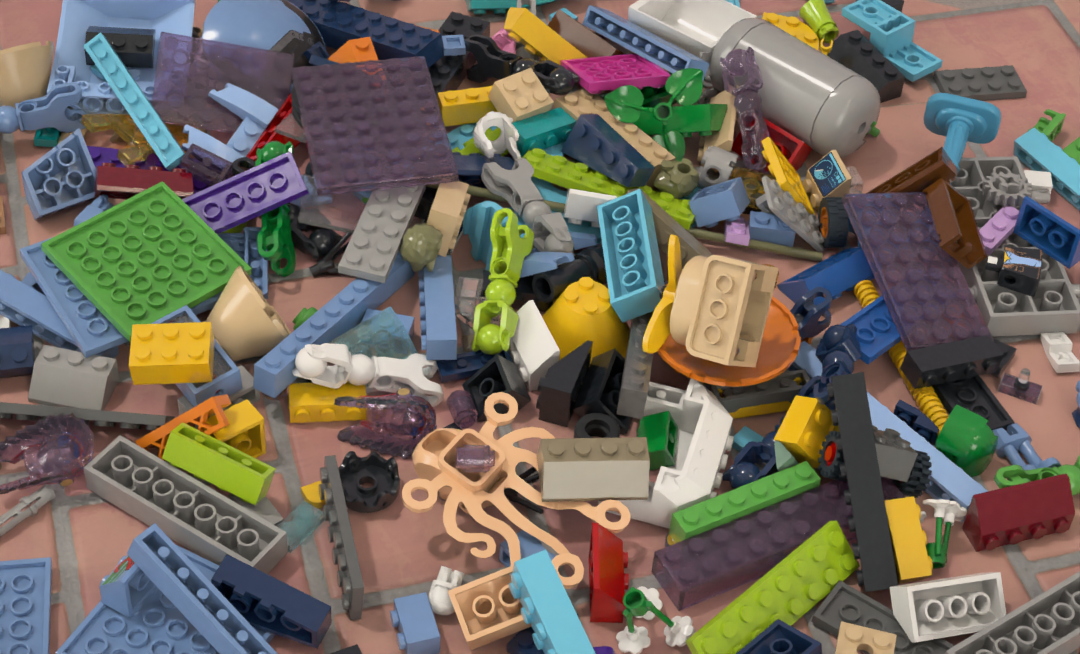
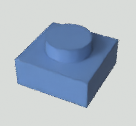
[442,35,466,56]

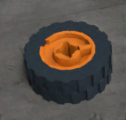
[818,197,849,248]

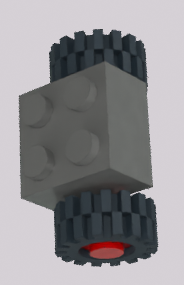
[818,425,932,498]

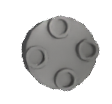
[697,145,739,189]

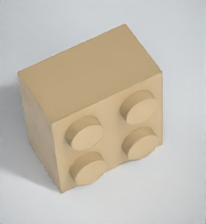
[488,68,554,123]

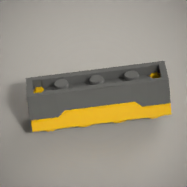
[709,369,810,419]

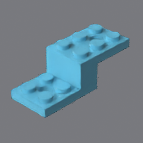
[841,0,943,82]

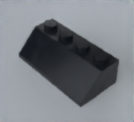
[827,30,905,103]

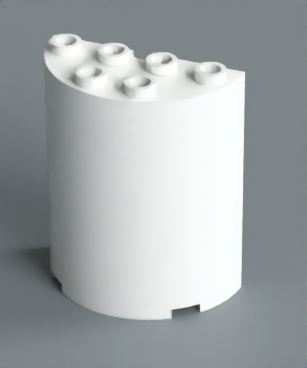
[628,0,757,57]

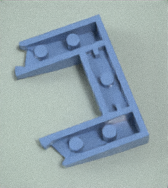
[520,232,597,278]

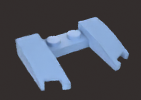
[181,83,279,179]

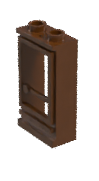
[923,177,987,270]

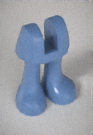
[992,423,1062,470]

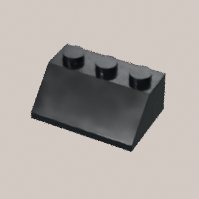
[84,26,156,68]
[573,348,633,435]

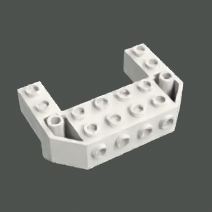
[598,378,734,529]

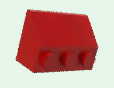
[731,112,812,175]
[588,523,629,623]

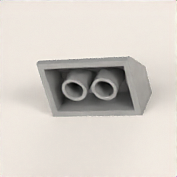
[28,345,119,410]

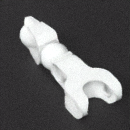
[292,343,444,407]

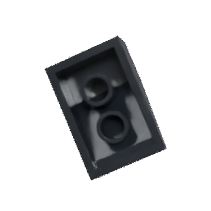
[536,340,593,427]

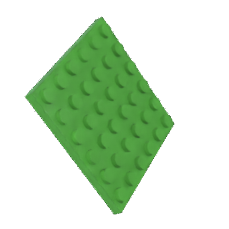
[41,181,252,342]

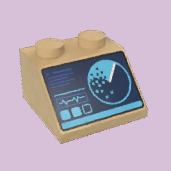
[803,150,852,214]

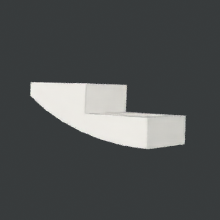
[1040,332,1080,373]

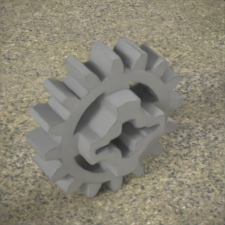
[982,171,1033,208]

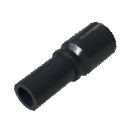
[532,243,608,303]

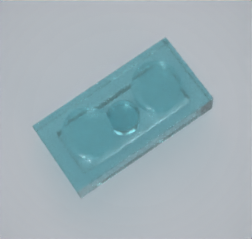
[277,501,324,553]

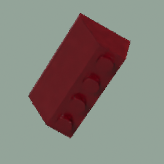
[94,163,193,200]
[962,473,1075,552]

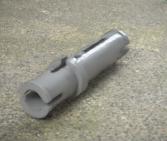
[0,484,56,537]

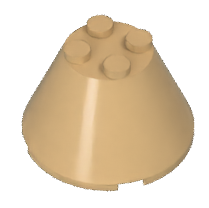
[0,41,54,108]
[205,266,291,362]

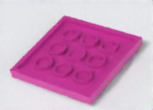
[561,54,670,94]

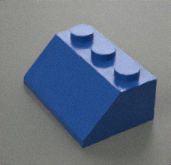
[1013,196,1080,269]

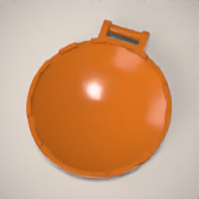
[657,284,801,387]

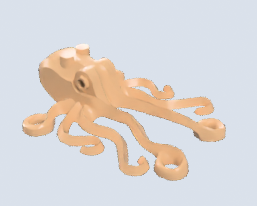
[402,392,631,589]

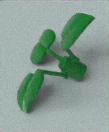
[604,68,703,161]

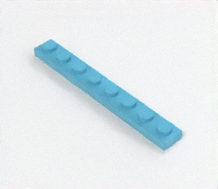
[83,32,188,171]

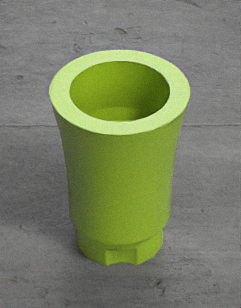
[799,0,839,43]

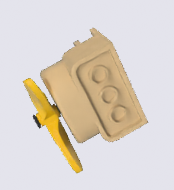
[642,234,779,367]

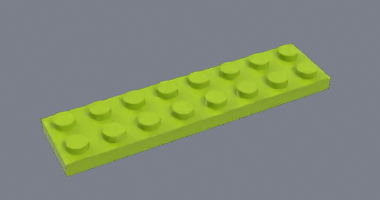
[522,148,695,230]
[685,520,860,654]

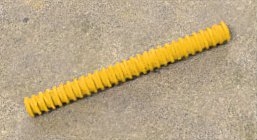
[853,280,949,438]

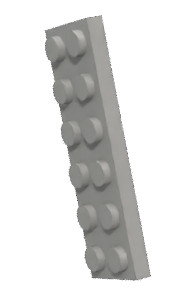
[338,172,426,283]

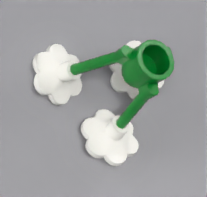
[919,499,967,569]
[616,586,695,654]

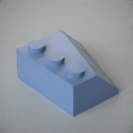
[21,128,98,220]

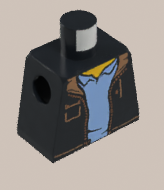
[985,246,1043,297]

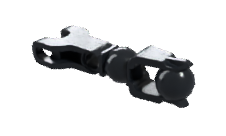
[464,34,579,96]
[232,157,342,260]

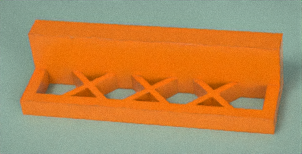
[135,394,232,461]

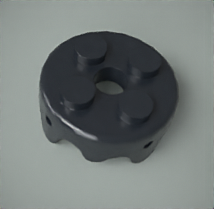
[338,451,400,513]

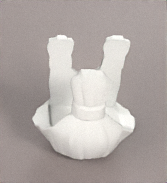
[473,111,522,160]

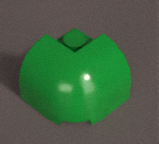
[935,404,998,477]

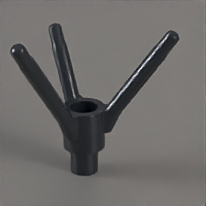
[309,231,352,276]
[504,467,544,514]

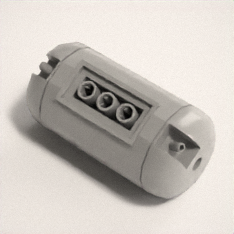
[709,18,881,158]

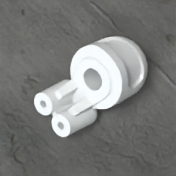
[428,566,465,615]

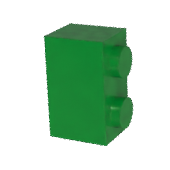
[637,411,678,471]

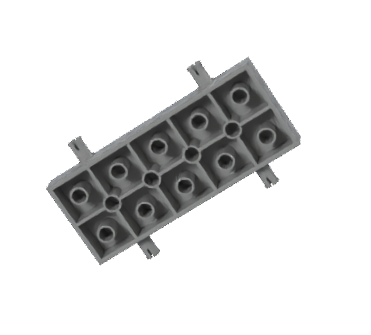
[916,156,1080,337]

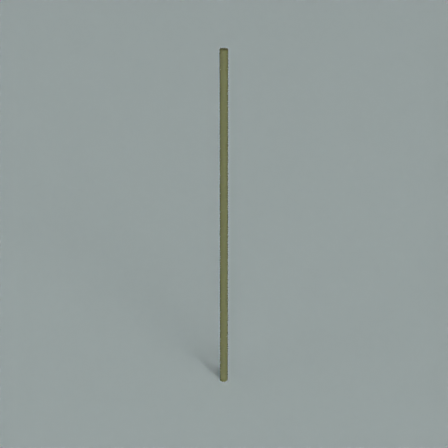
[413,175,823,262]

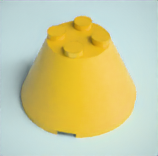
[542,277,630,364]

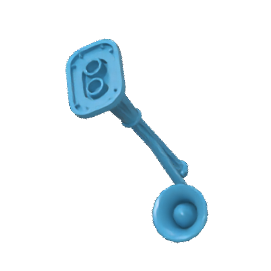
[847,93,1001,257]

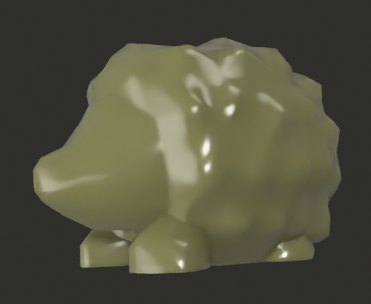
[653,158,699,199]
[399,223,443,272]

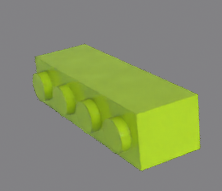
[162,422,276,505]

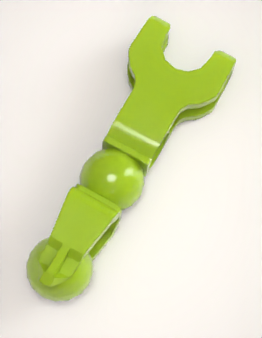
[472,208,534,355]

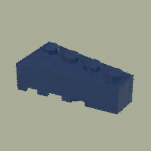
[561,114,655,187]
[211,554,332,649]

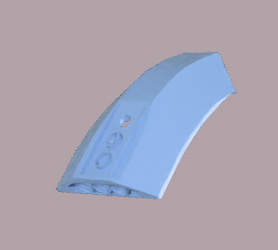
[47,0,195,119]

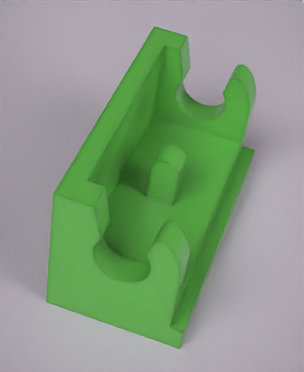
[1027,109,1066,142]

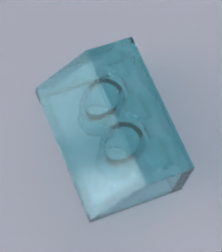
[328,306,418,387]

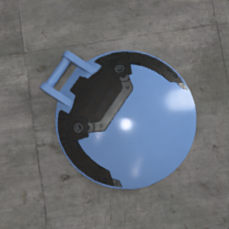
[201,0,332,107]

